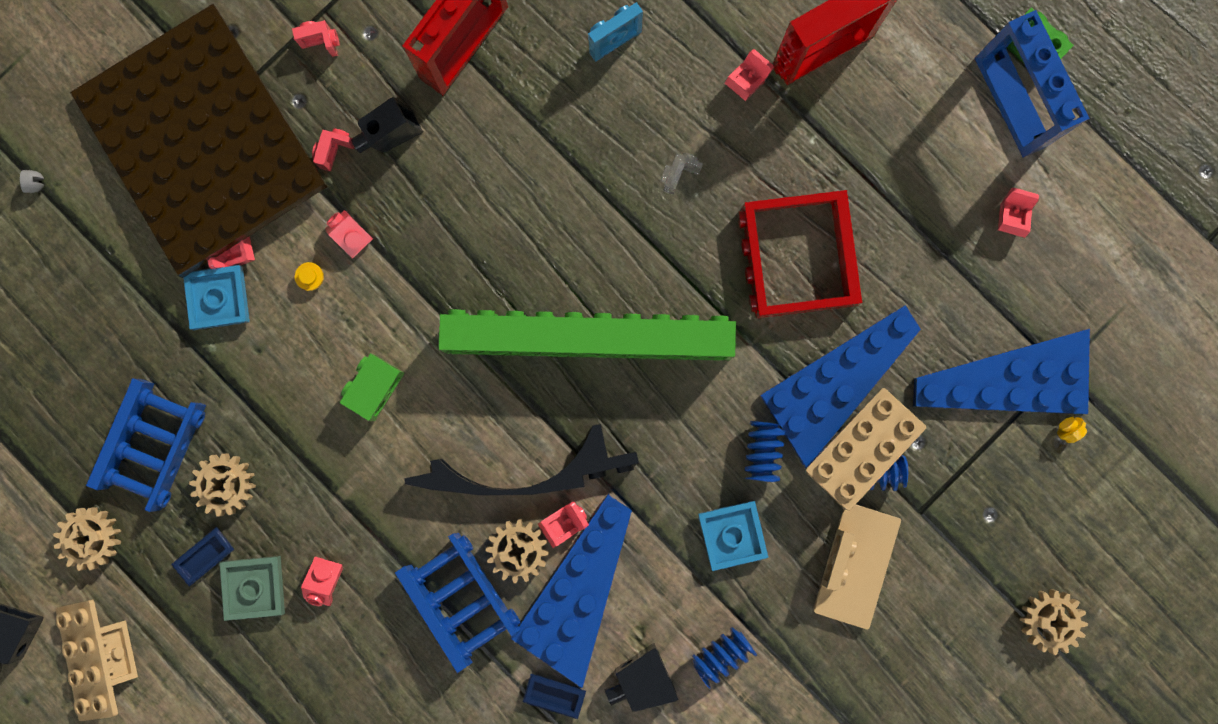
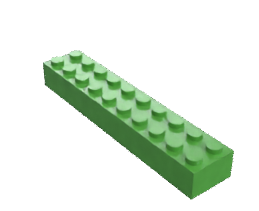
[439,309,736,361]

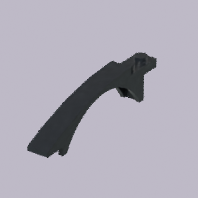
[404,424,639,496]

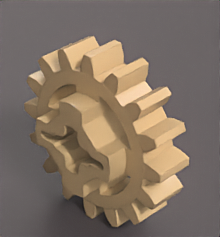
[189,454,256,517]
[53,507,121,571]
[486,519,549,583]
[1020,589,1088,655]

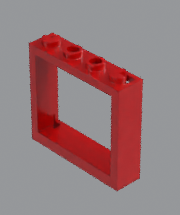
[402,0,508,96]
[773,0,897,85]
[738,190,862,319]

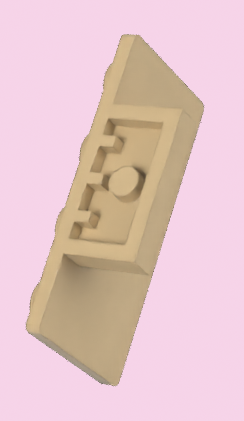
[805,388,926,511]
[813,505,901,629]
[56,600,138,721]

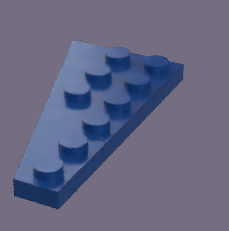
[760,305,921,468]
[913,329,1090,414]
[511,494,632,688]

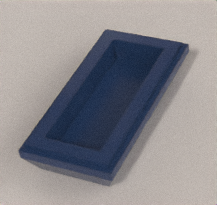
[171,527,235,587]
[523,674,586,719]

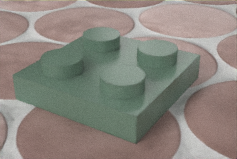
[220,556,285,621]

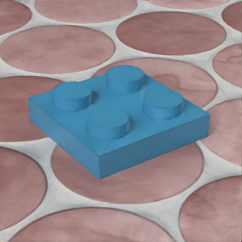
[588,2,643,62]
[184,265,250,330]
[698,500,769,571]

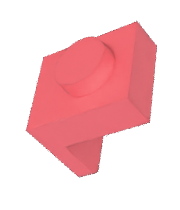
[292,20,340,57]
[725,49,774,101]
[312,128,355,171]
[998,188,1039,238]
[325,210,373,259]
[208,236,255,269]
[538,501,589,548]
[301,557,343,606]

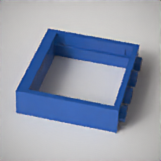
[974,10,1090,158]

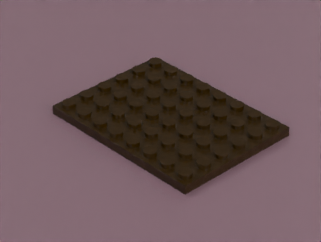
[70,4,328,278]

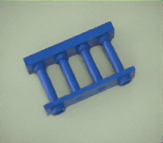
[86,378,206,512]
[395,533,521,673]

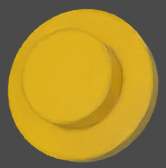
[294,262,324,291]
[1057,417,1087,443]

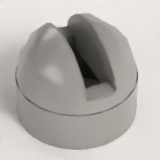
[20,170,44,193]

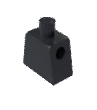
[351,97,423,153]
[0,603,44,673]
[604,643,679,712]

